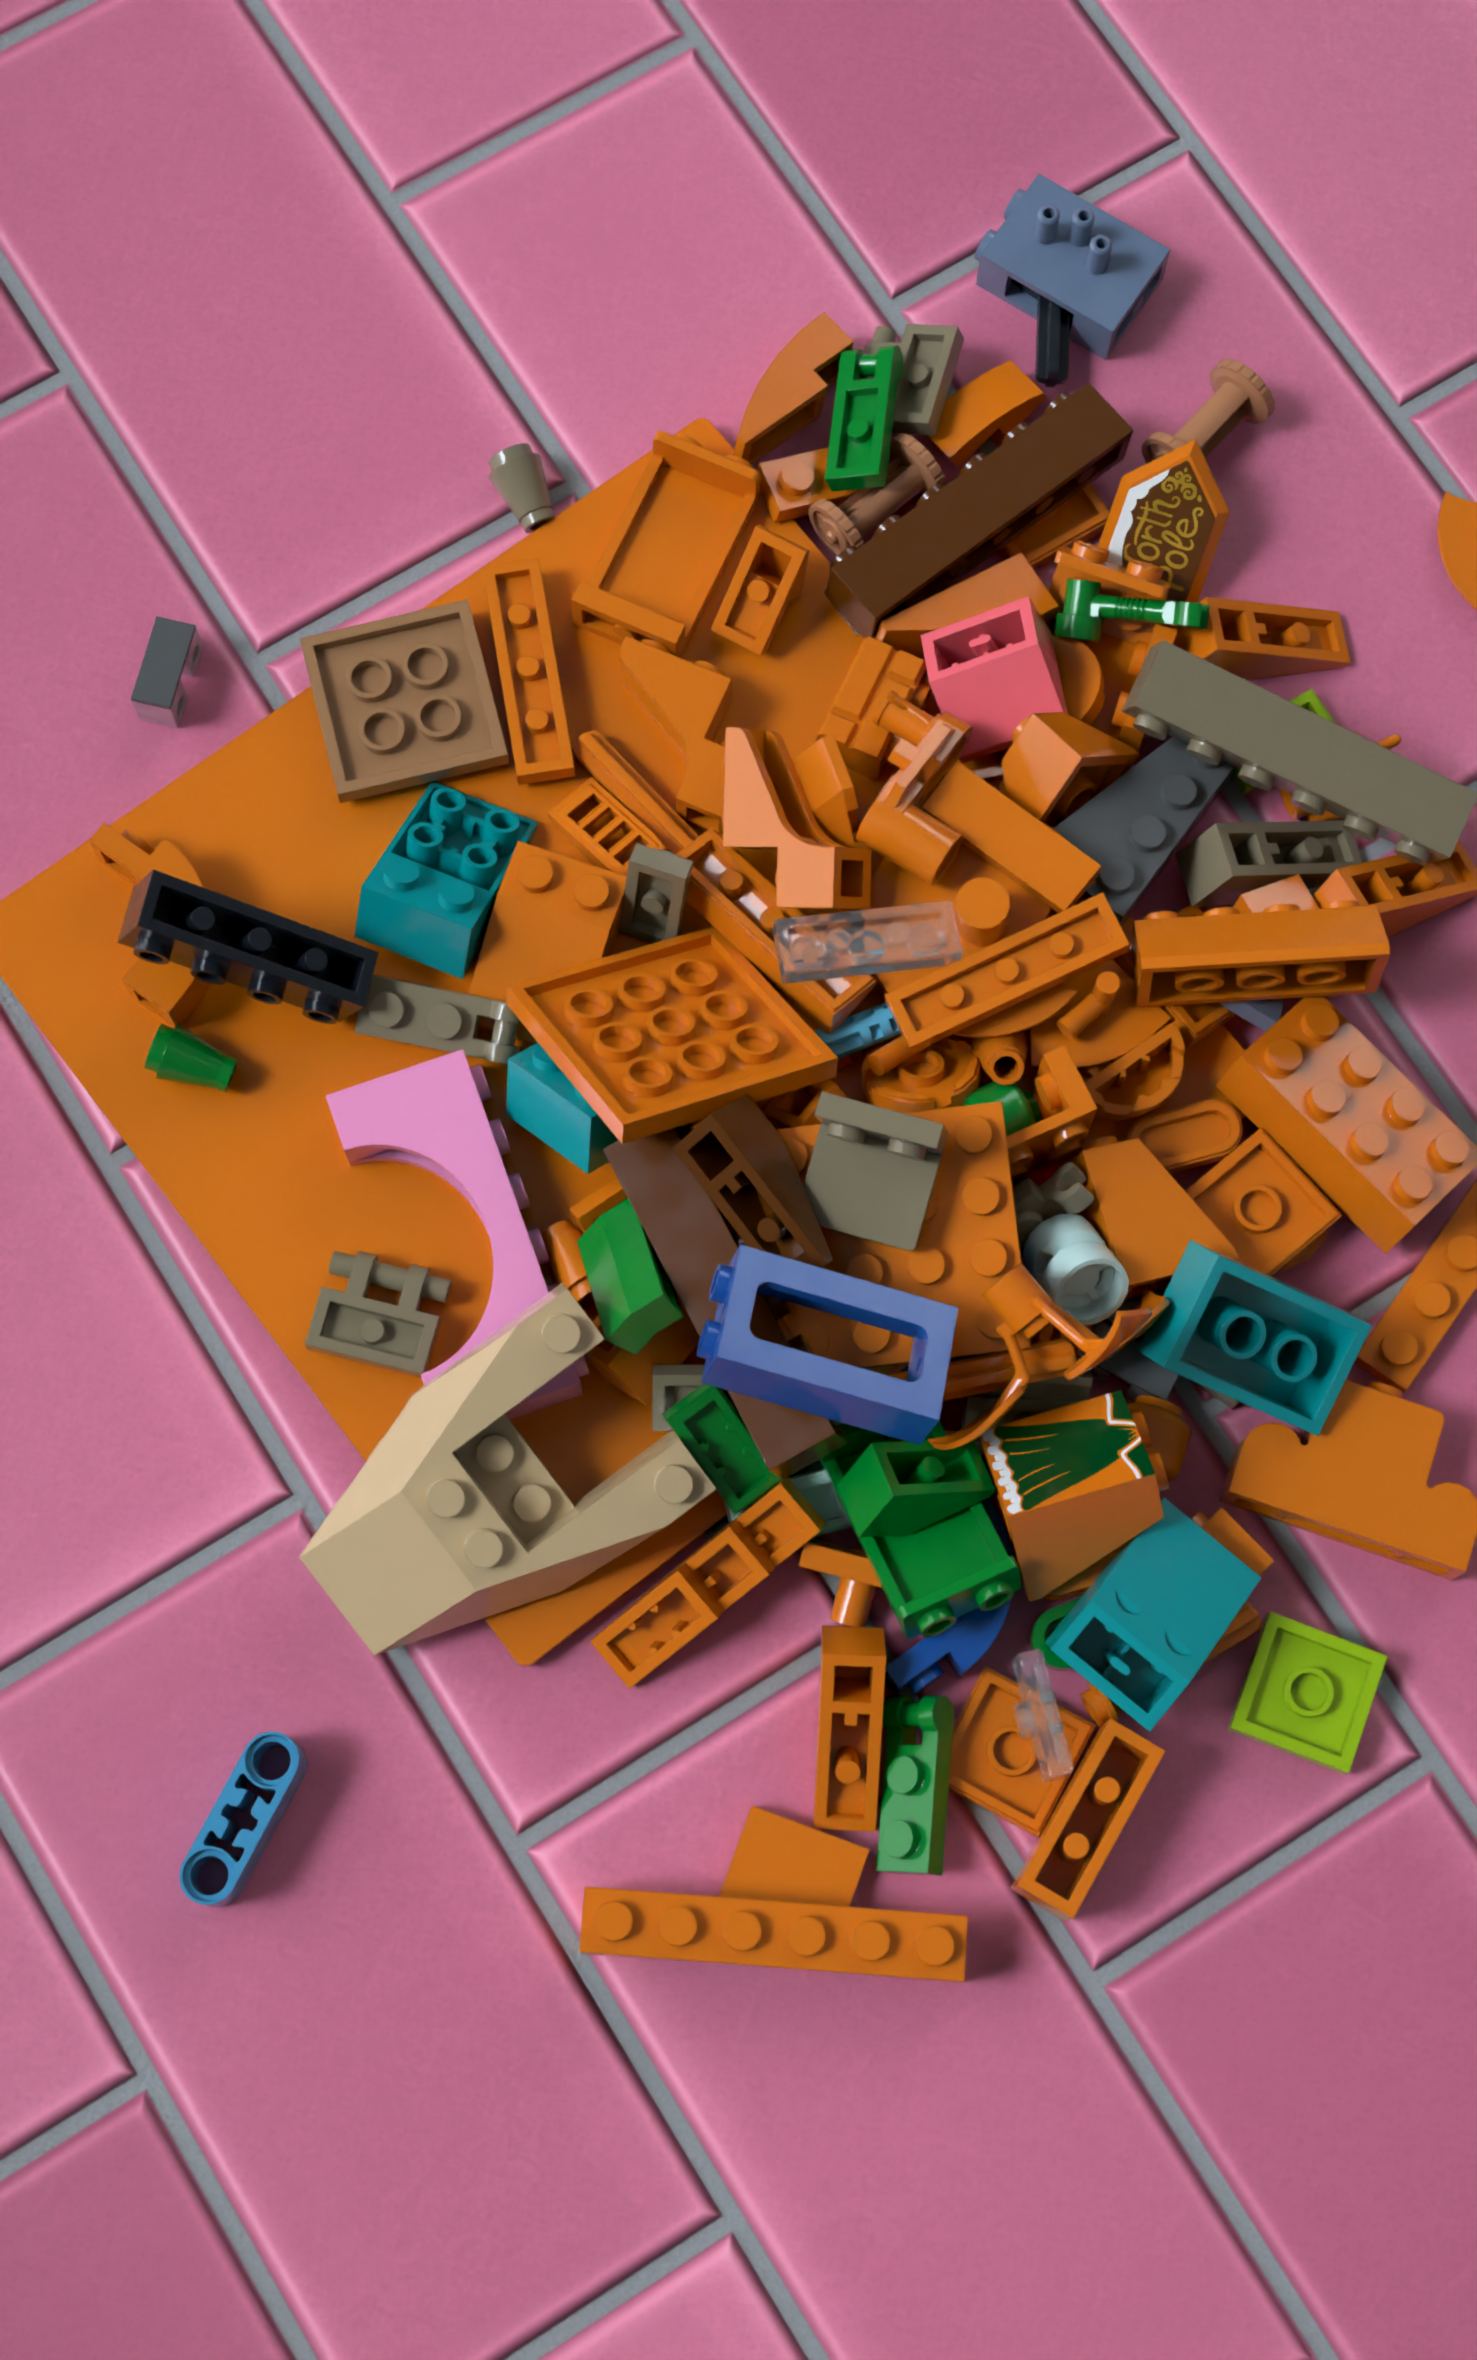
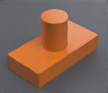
[799,1538,882,1627]

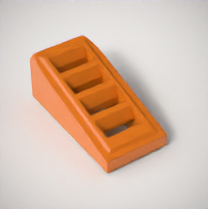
[548,777,668,876]

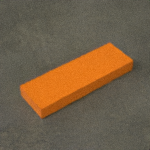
[922,762,1101,913]

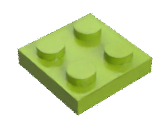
[1227,1611,1388,1775]

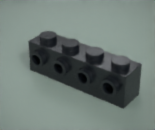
[117,869,379,1024]

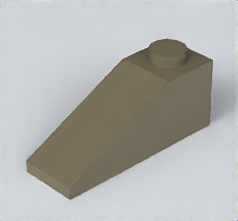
[1175,820,1363,907]

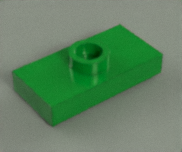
[662,1384,783,1515]

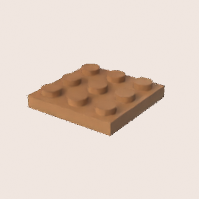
[300,599,509,803]

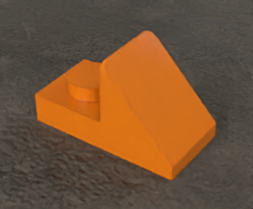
[710,525,810,656]

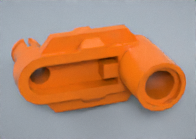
[856,690,973,886]

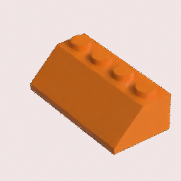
[1131,900,1390,1007]

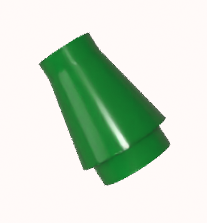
[144,1023,238,1092]

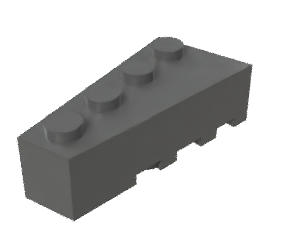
[1053,737,1236,927]

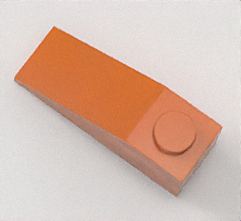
[874,553,1059,658]
[1166,597,1351,680]
[1312,841,1477,937]
[813,1625,886,1832]

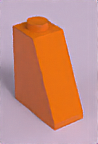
[1073,1136,1239,1300]

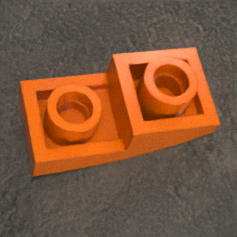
[927,360,1047,467]

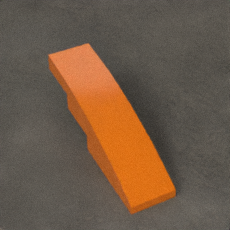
[590,1477,827,1689]

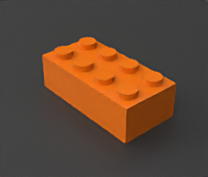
[1215,996,1477,1254]

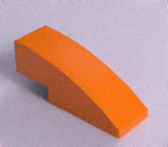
[733,312,854,465]

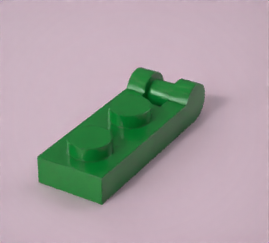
[825,345,904,491]
[876,1695,954,1876]

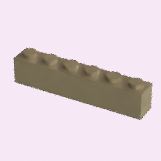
[1121,640,1477,866]

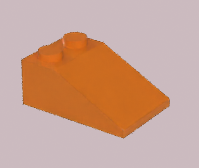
[468,841,627,1046]

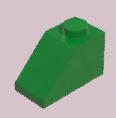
[837,1440,996,1538]

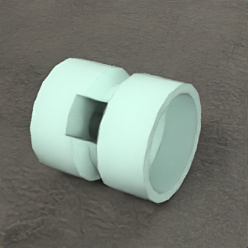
[1023,1213,1129,1326]

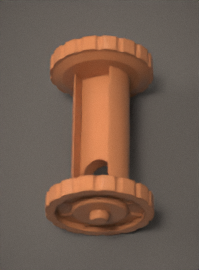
[1141,359,1275,464]
[808,433,946,557]

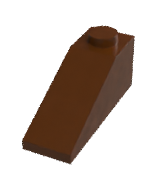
[672,1094,833,1268]

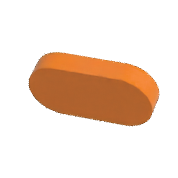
[1125,1100,1243,1174]

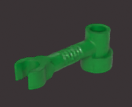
[1055,579,1210,641]

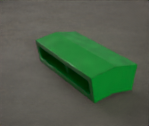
[577,1198,684,1355]

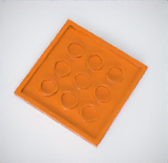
[506,926,838,1144]
[776,1101,1032,1368]

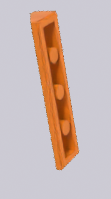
[675,827,877,1034]

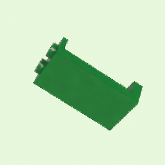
[819,1422,1021,1640]

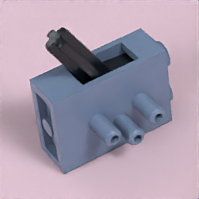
[975,174,1170,388]

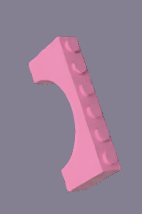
[326,1049,589,1420]

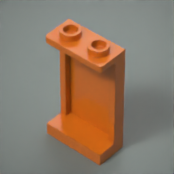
[571,430,761,658]

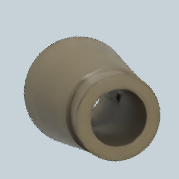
[488,443,555,533]

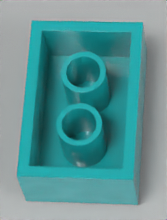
[1137,1239,1372,1436]

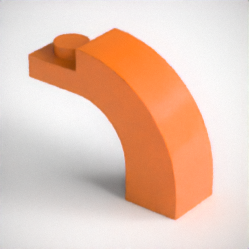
[89,823,210,1028]

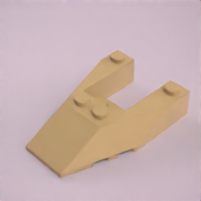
[299,1282,716,1655]

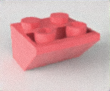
[920,596,1068,764]

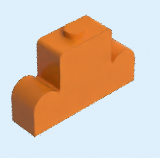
[1219,1380,1477,1581]

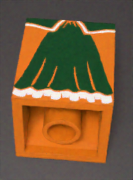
[979,1390,1169,1602]

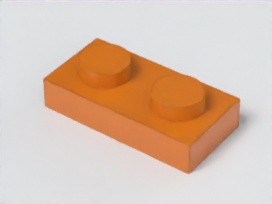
[756,447,859,523]

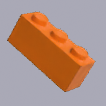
[1010,1718,1166,1921]

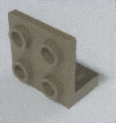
[803,1091,949,1252]

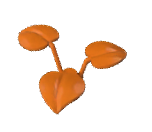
[927,1262,1170,1450]

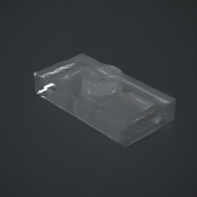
[1012,1649,1074,1783]

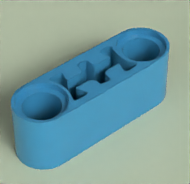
[179,1732,307,1907]

